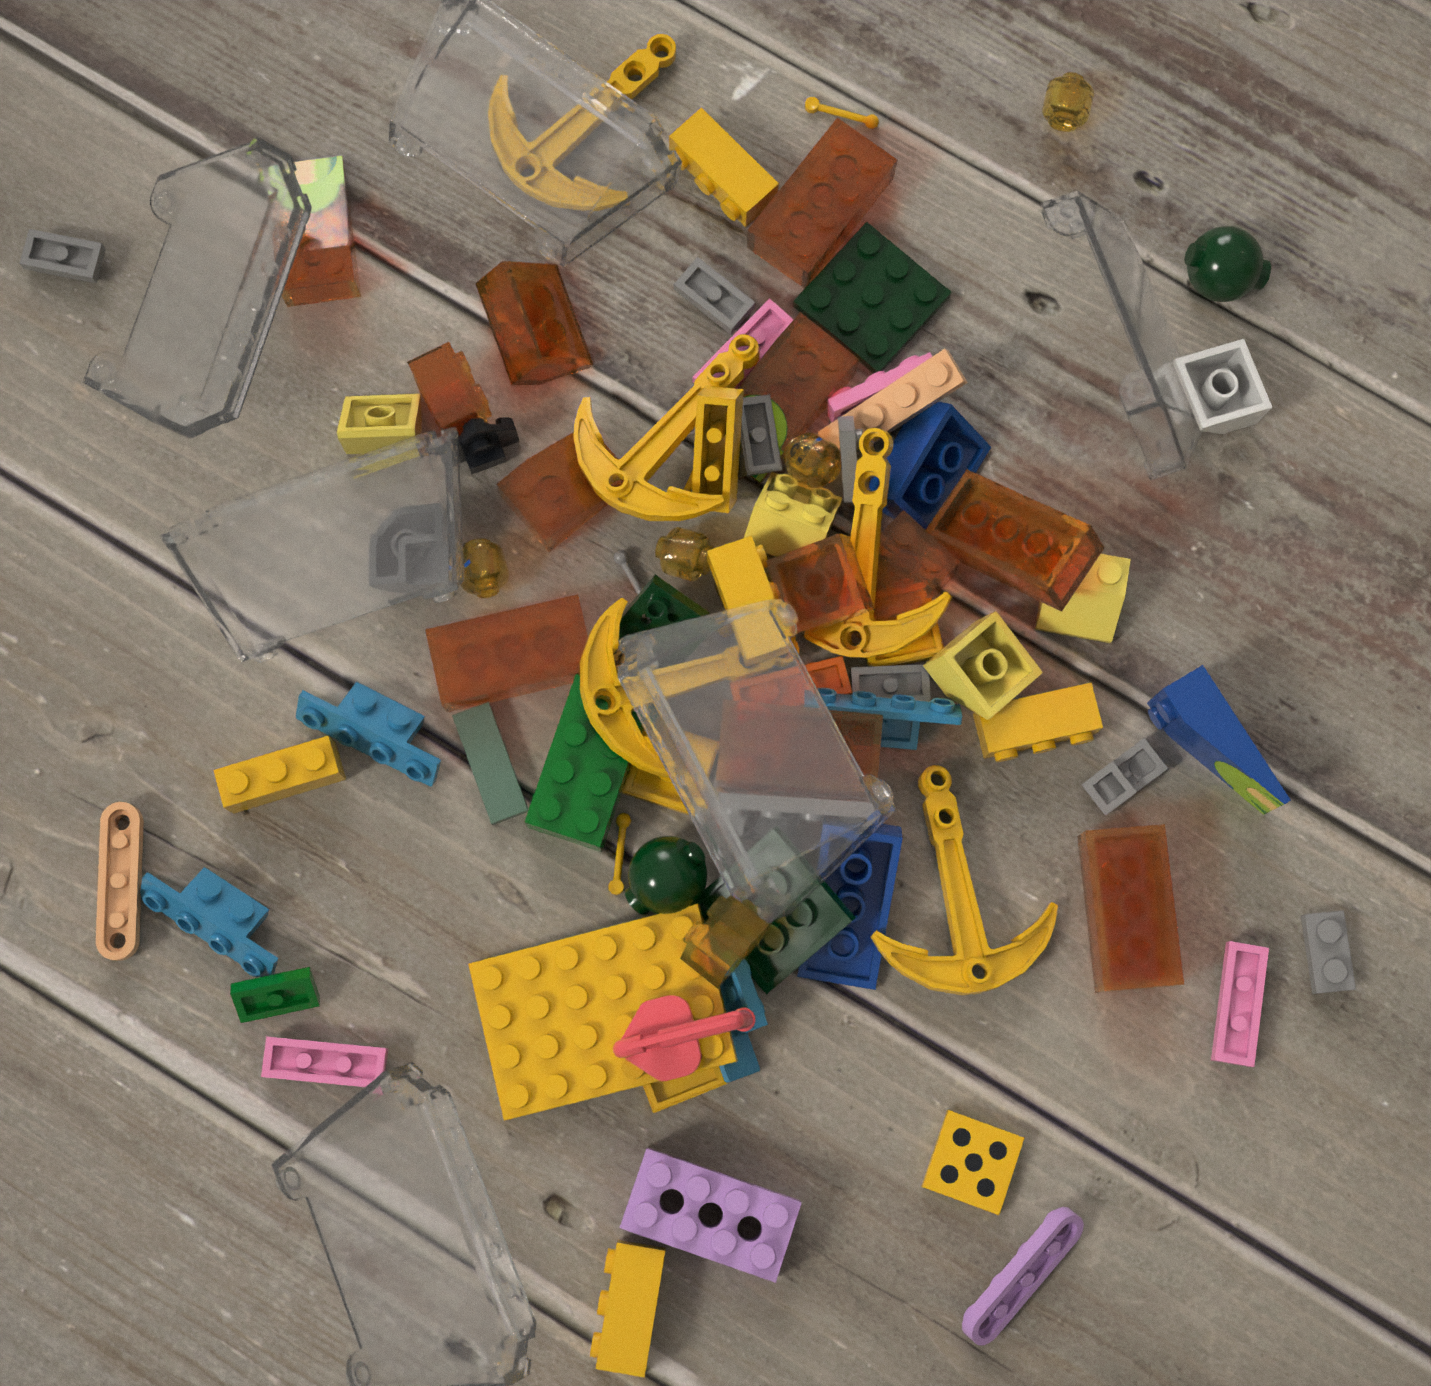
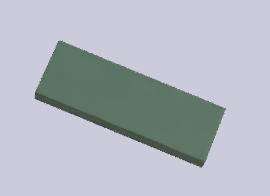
[452,702,528,825]

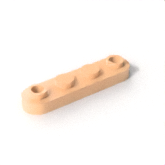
[96,802,144,961]

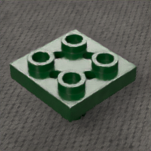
[619,574,718,669]

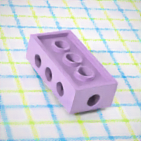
[620,1147,802,1283]

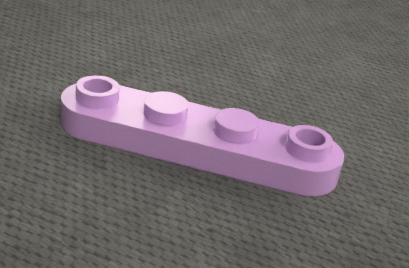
[962,1207,1084,1345]

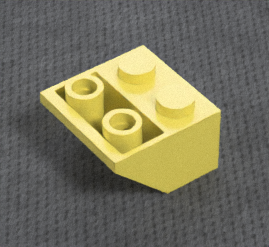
[744,472,842,571]

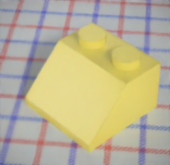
[1035,545,1131,643]
[923,611,1043,720]

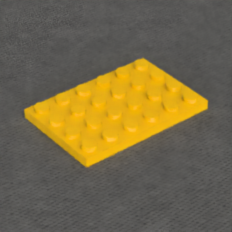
[468,904,738,1121]

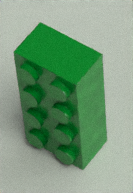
[524,674,651,852]

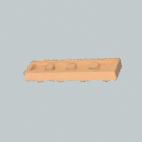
[818,349,968,465]

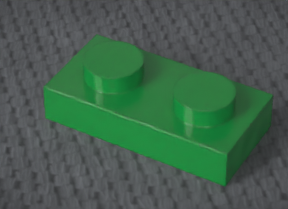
[230,967,320,1023]

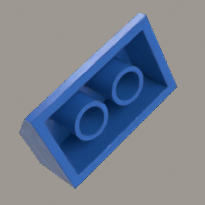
[869,402,991,541]

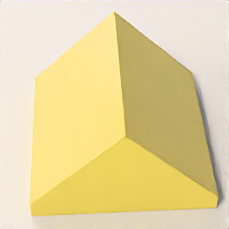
[337,394,422,454]

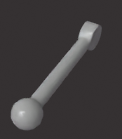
[614,550,649,620]

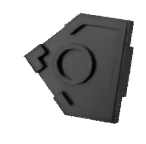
[440,417,519,474]

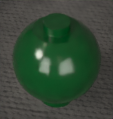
[1184,226,1271,302]
[625,836,708,915]

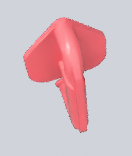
[613,995,755,1081]

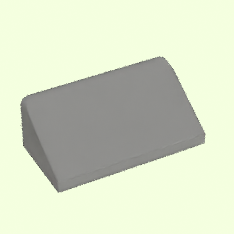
[738,394,782,478]

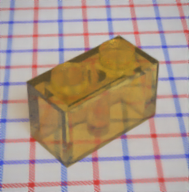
[680,888,774,989]

